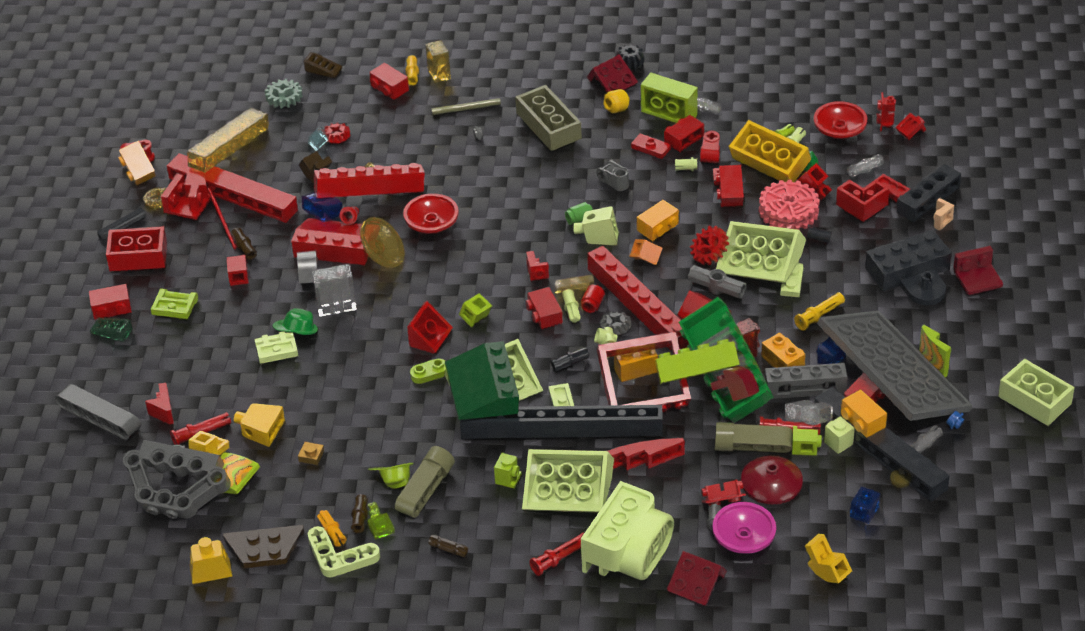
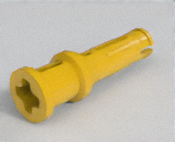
[794,292,845,331]

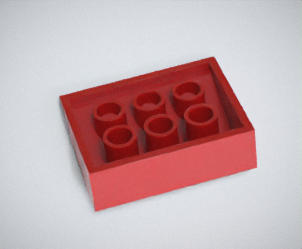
[291,218,379,265]

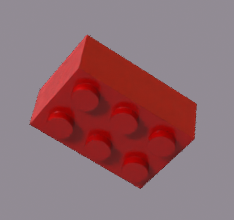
[106,227,167,271]

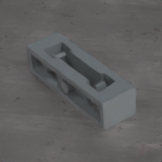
[765,363,847,399]

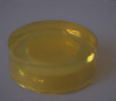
[890,470,911,488]

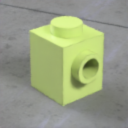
[824,416,854,454]

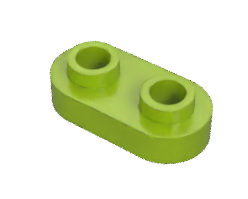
[410,359,446,384]

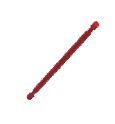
[207,188,237,249]

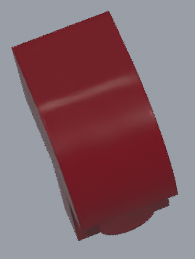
[710,366,759,401]

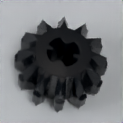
[616,44,645,71]

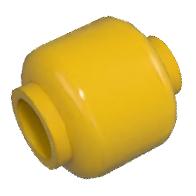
[603,89,630,113]

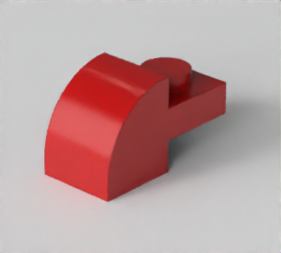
[184,173,208,211]

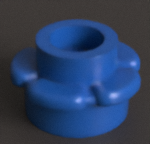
[946,411,965,429]

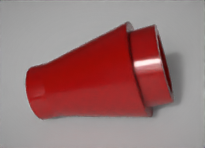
[340,206,359,225]

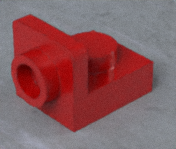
[895,113,926,140]
[526,251,549,281]

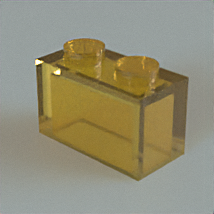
[425,40,451,83]

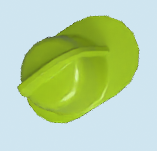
[368,463,414,488]

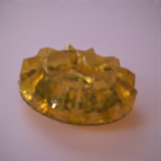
[143,188,166,210]

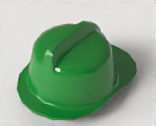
[272,308,318,335]

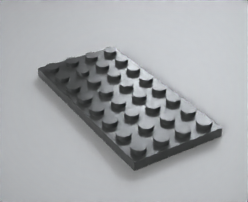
[817,310,973,421]

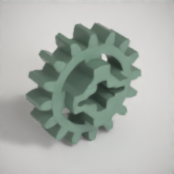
[265,79,303,109]

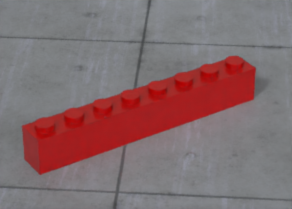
[166,153,298,223]
[587,246,689,351]

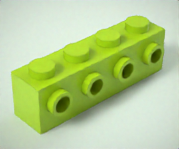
[655,339,740,384]

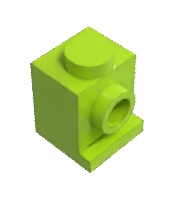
[458,293,492,327]
[792,426,822,455]
[494,453,522,488]

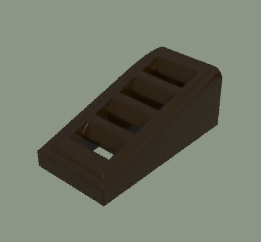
[304,52,343,78]

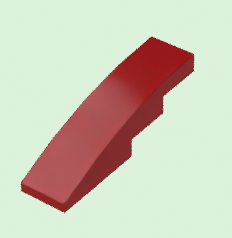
[608,438,685,470]

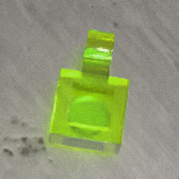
[367,502,395,540]

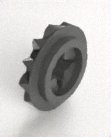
[601,310,631,335]

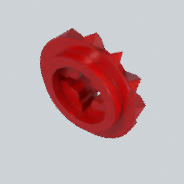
[322,122,350,143]

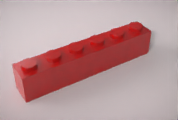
[314,163,425,198]

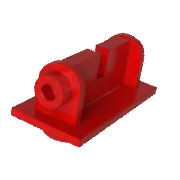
[876,93,896,131]
[701,480,746,506]

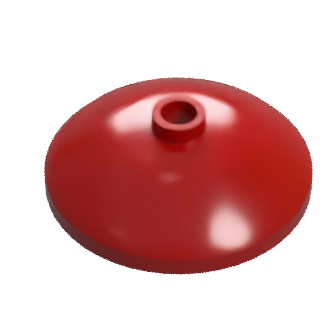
[814,101,867,139]
[403,194,459,233]

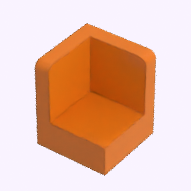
[629,239,662,265]

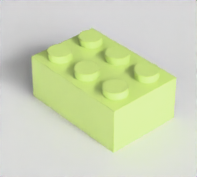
[998,359,1074,426]

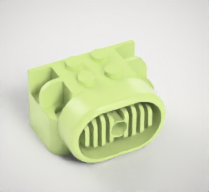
[581,481,674,580]

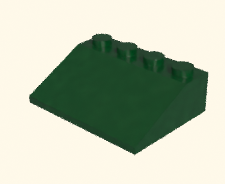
[445,341,519,420]

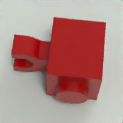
[795,163,832,200]

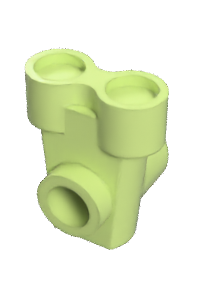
[594,327,617,358]

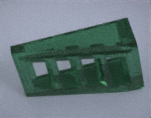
[90,318,133,342]

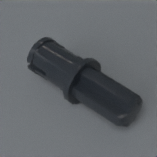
[551,347,590,372]

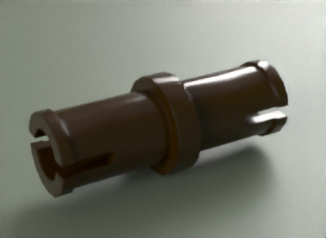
[231,227,257,259]
[351,494,368,533]

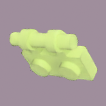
[255,331,298,364]

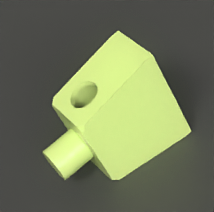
[574,207,619,245]

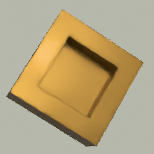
[298,442,324,465]

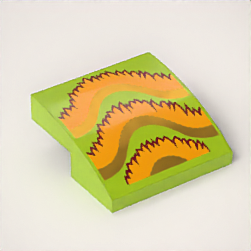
[919,325,951,377]
[215,452,260,494]

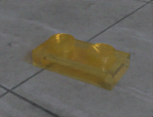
[554,274,594,294]

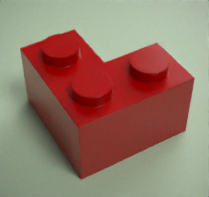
[836,180,890,222]

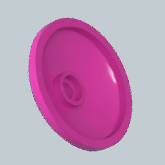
[713,502,776,553]

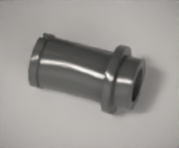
[707,504,722,531]

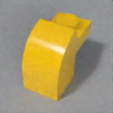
[189,431,229,455]
[805,534,852,583]

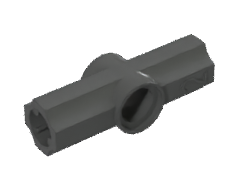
[688,265,746,298]

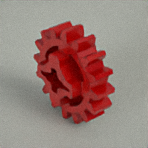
[690,226,729,265]

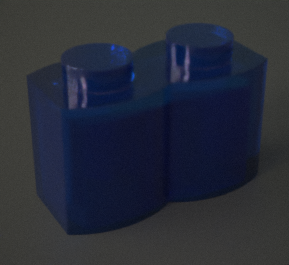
[302,192,343,222]

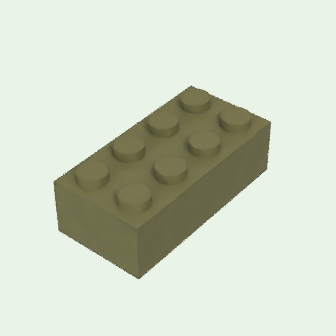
[515,85,582,151]

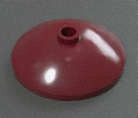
[741,456,803,504]

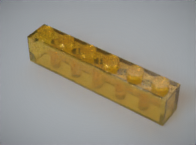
[187,108,269,173]

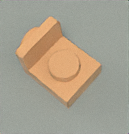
[934,198,954,230]

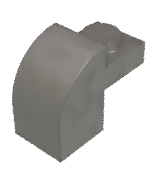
[297,251,319,283]

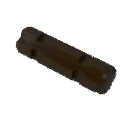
[428,535,469,557]

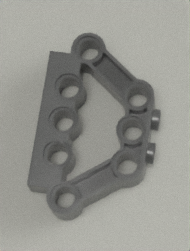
[123,440,231,519]

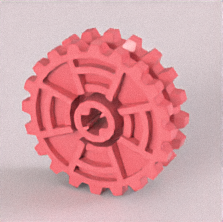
[759,180,820,230]

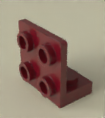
[587,54,638,93]
[953,246,1003,295]
[667,551,727,606]

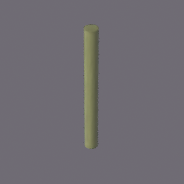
[431,98,501,115]

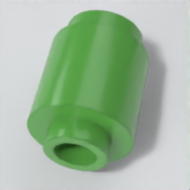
[565,202,593,225]

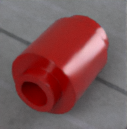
[581,285,605,313]

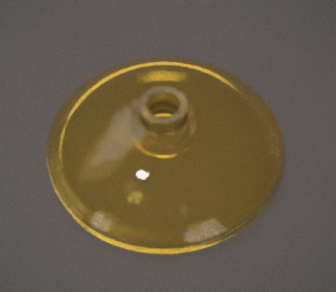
[360,217,405,269]

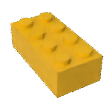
[729,120,811,182]

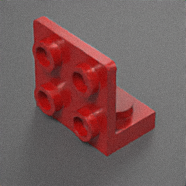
[161,174,211,220]

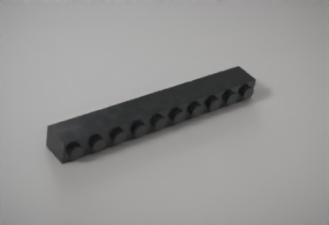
[460,405,663,439]

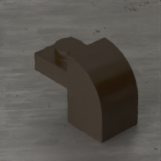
[298,151,333,183]

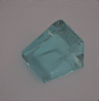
[308,126,329,150]

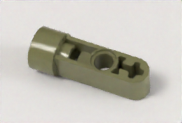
[715,422,792,453]
[395,446,455,518]

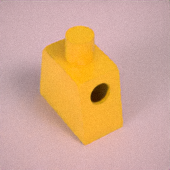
[234,404,285,447]
[190,537,232,584]

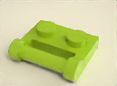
[151,288,198,319]

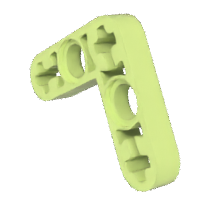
[308,526,380,577]

